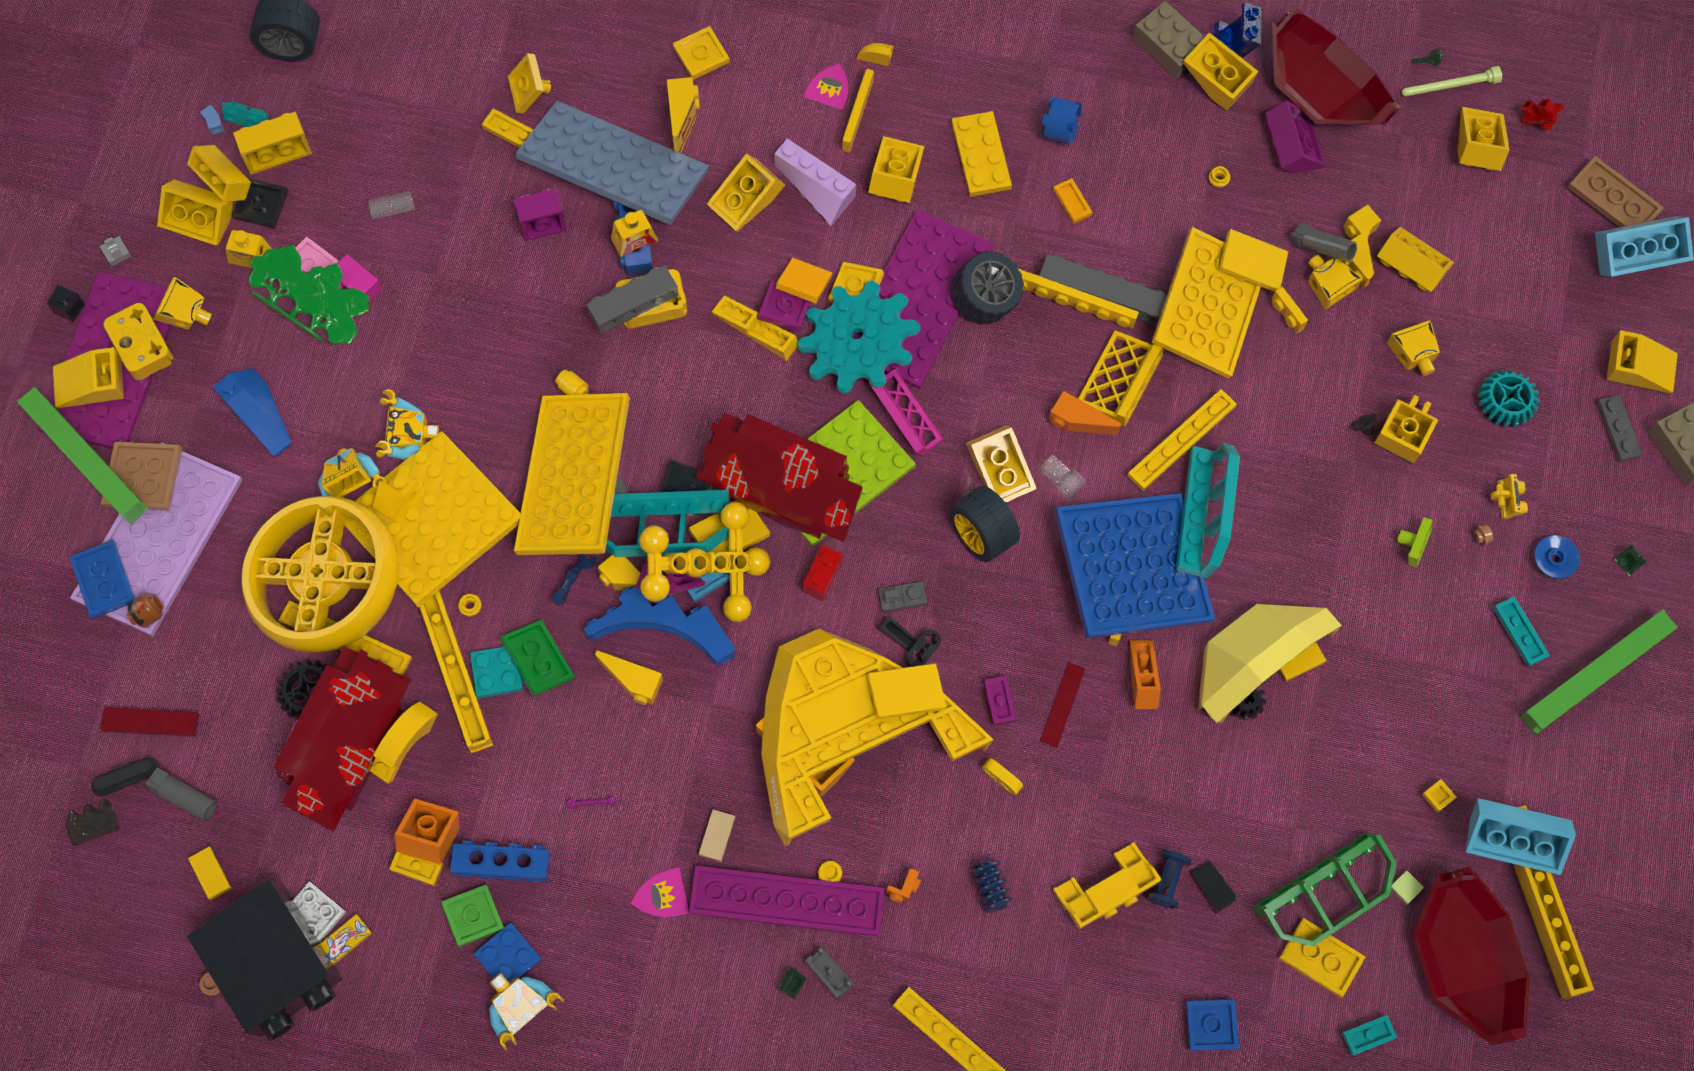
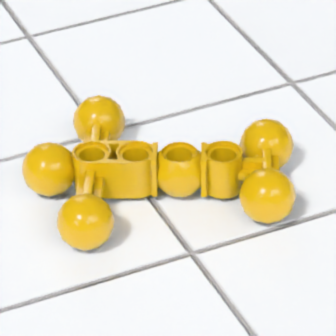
[639,502,771,623]

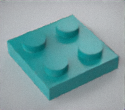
[470,647,523,699]

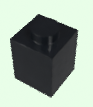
[47,285,85,322]

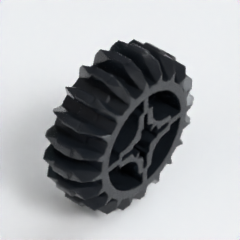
[276,659,327,720]

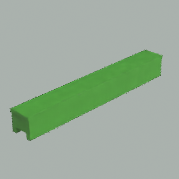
[17,387,148,525]
[1519,609,1678,735]

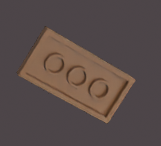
[1567,156,1664,227]

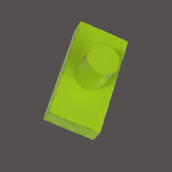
[1397,517,1433,568]

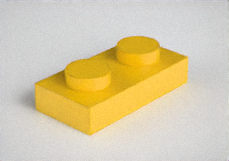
[1272,287,1308,333]
[389,852,444,887]

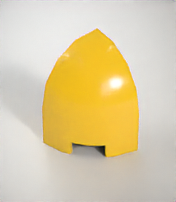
[856,43,893,66]

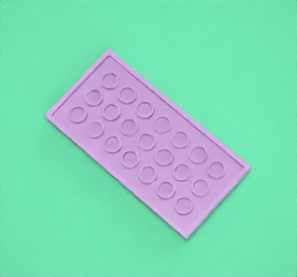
[70,442,243,637]

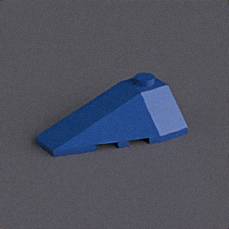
[213,368,292,458]

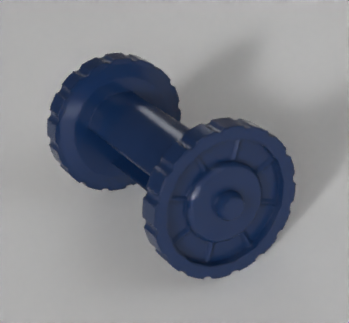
[1147,850,1192,909]

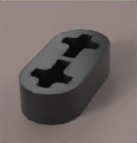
[904,629,941,667]

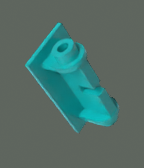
[222,101,269,127]

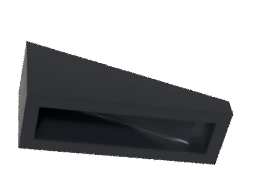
[876,616,916,651]

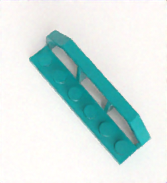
[1175,443,1240,578]
[605,490,730,557]

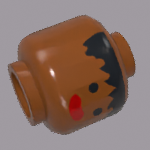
[127,593,164,628]

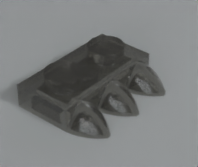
[65,798,120,846]

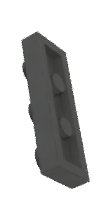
[1597,395,1642,463]

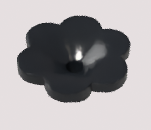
[1352,414,1378,435]

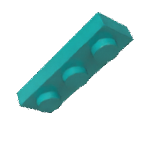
[1493,596,1550,667]

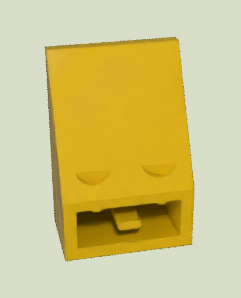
[1607,330,1678,394]
[53,347,124,408]

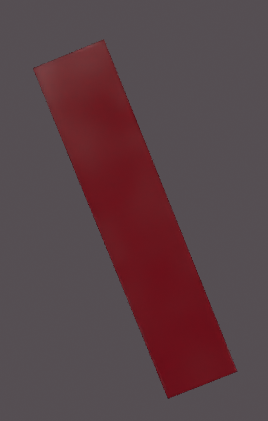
[1040,662,1086,748]

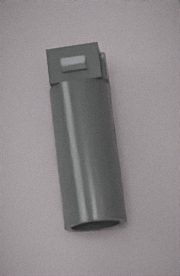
[1291,222,1357,262]
[145,767,217,822]

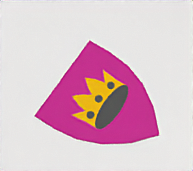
[803,63,848,110]
[631,867,689,917]

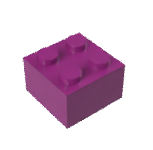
[514,189,567,241]

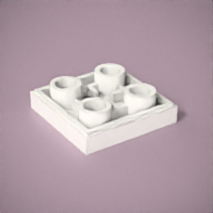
[293,881,346,942]

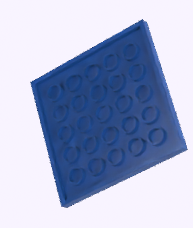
[1054,493,1215,639]

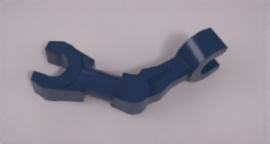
[551,554,597,606]

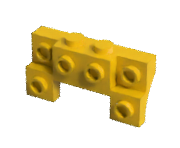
[1053,842,1161,930]

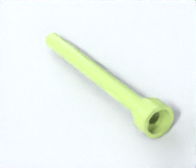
[1401,66,1502,97]

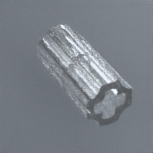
[368,191,415,219]

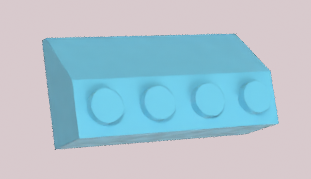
[1466,798,1576,875]

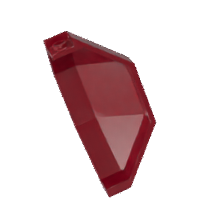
[1272,6,1400,125]
[1412,866,1530,1045]

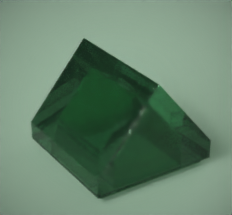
[1614,545,1647,576]
[776,967,806,1000]

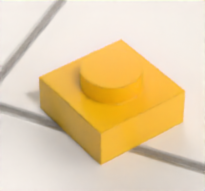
[1422,779,1457,813]

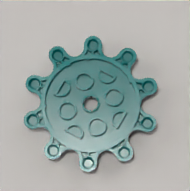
[797,281,921,393]

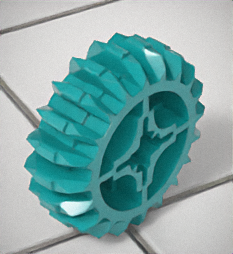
[1478,369,1540,428]

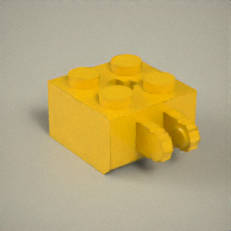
[1374,395,1438,463]

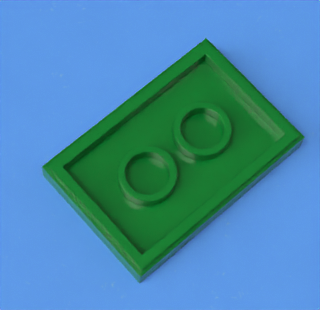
[500,619,575,697]

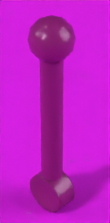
[567,796,616,809]

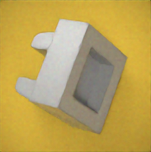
[100,236,131,267]

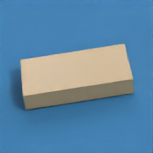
[699,810,735,862]

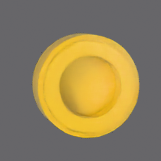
[818,861,842,882]

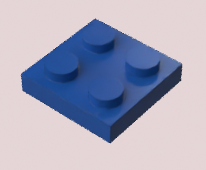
[474,923,542,983]
[1185,1000,1239,1052]

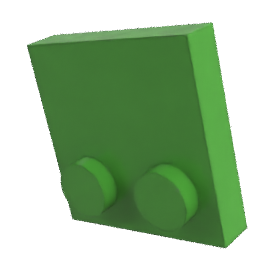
[441,884,504,948]

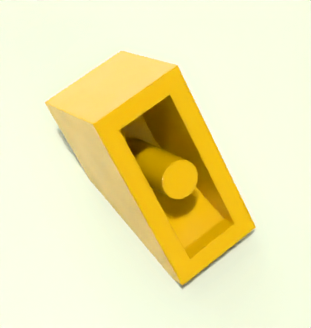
[598,555,641,591]

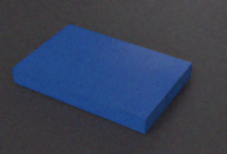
[69,540,135,619]

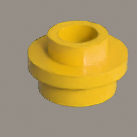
[1209,166,1230,188]
[458,594,482,617]

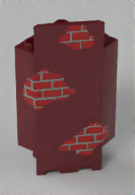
[696,412,863,542]
[273,647,411,832]

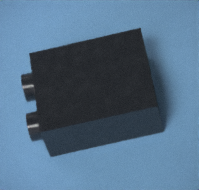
[187,879,343,1041]

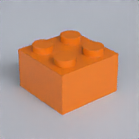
[395,798,460,865]

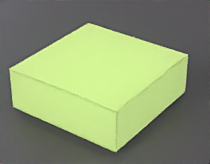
[1391,871,1424,905]

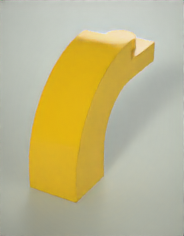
[370,701,438,784]

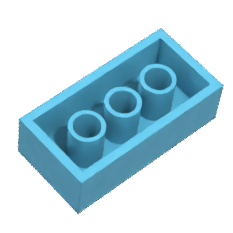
[1595,216,1694,277]

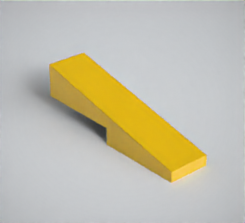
[712,295,798,361]

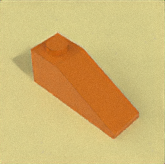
[1048,391,1122,435]
[1130,640,1161,709]

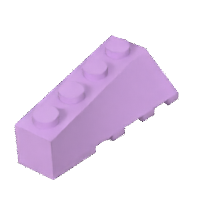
[774,139,856,227]

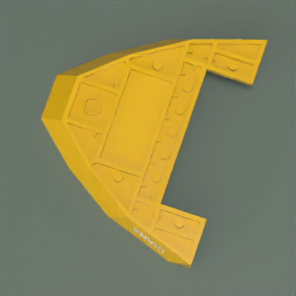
[761,629,994,846]

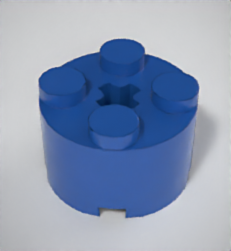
[1042,96,1082,144]

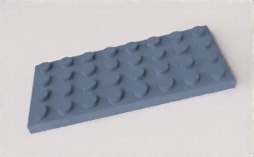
[516,101,709,225]

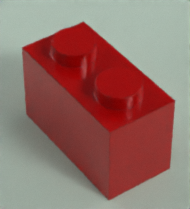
[803,545,843,601]

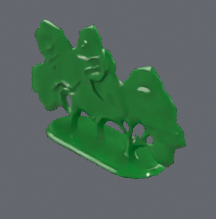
[248,245,369,344]

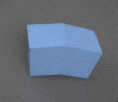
[200,105,225,135]

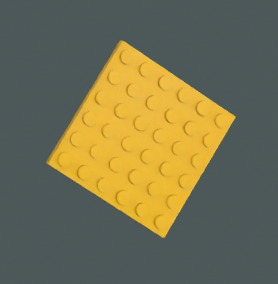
[344,431,521,607]

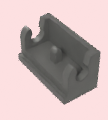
[805,947,855,1001]

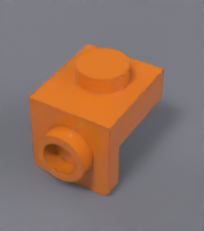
[886,868,921,903]

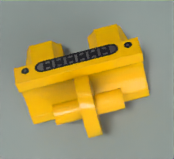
[1490,474,1528,520]

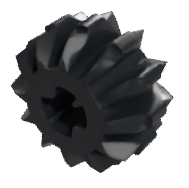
[1233,687,1267,720]

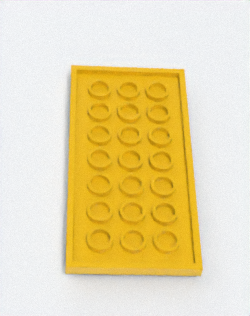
[514,393,630,555]

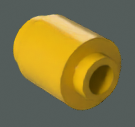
[555,370,588,395]

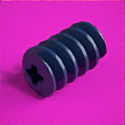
[971,860,1012,914]

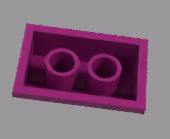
[1265,101,1326,173]

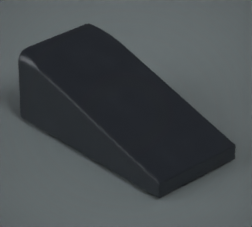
[1190,861,1238,913]

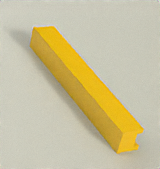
[420,590,493,754]

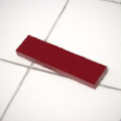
[101,707,199,737]

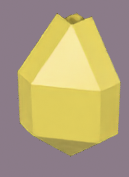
[1198,604,1342,723]

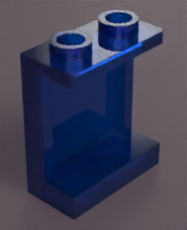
[1214,2,1262,58]

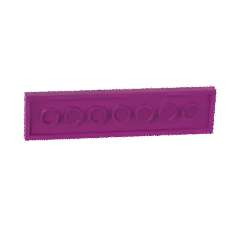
[689,865,885,937]

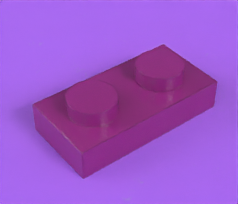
[984,675,1017,726]

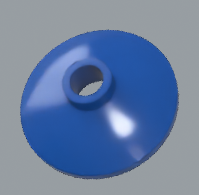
[1534,535,1580,579]

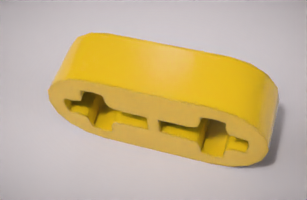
[982,758,1023,795]

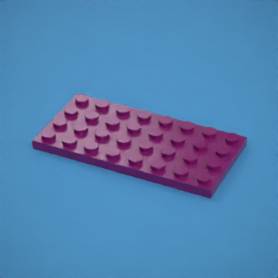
[853,209,995,390]
[38,272,172,449]

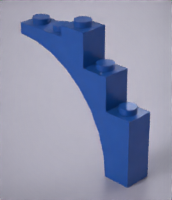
[584,587,736,668]

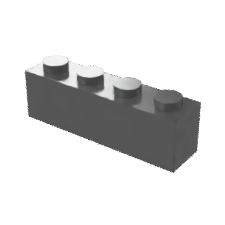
[587,265,679,334]

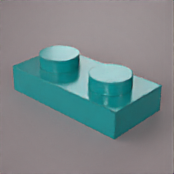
[1341,1015,1398,1056]

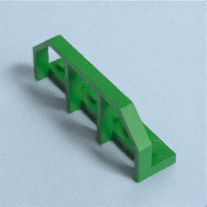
[1252,833,1397,947]

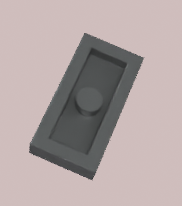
[878,582,927,613]

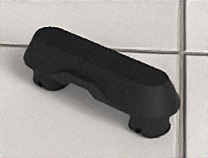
[91,757,159,796]

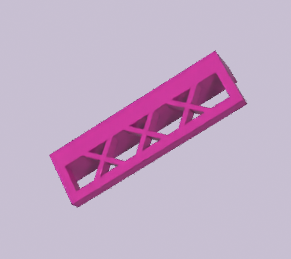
[869,369,944,455]

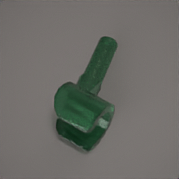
[1412,49,1443,66]

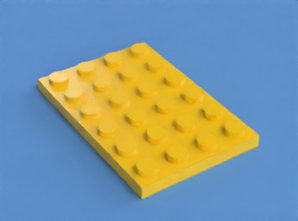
[1152,227,1261,379]

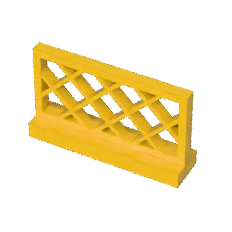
[1078,330,1163,427]

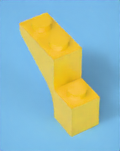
[1341,205,1381,288]

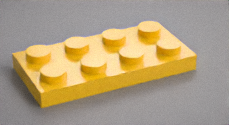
[951,111,1012,197]

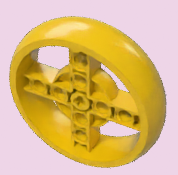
[241,496,399,653]

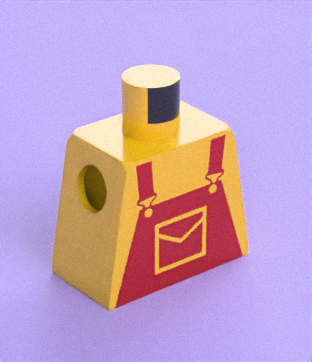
[611,210,658,257]

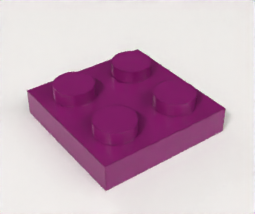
[758,281,811,332]

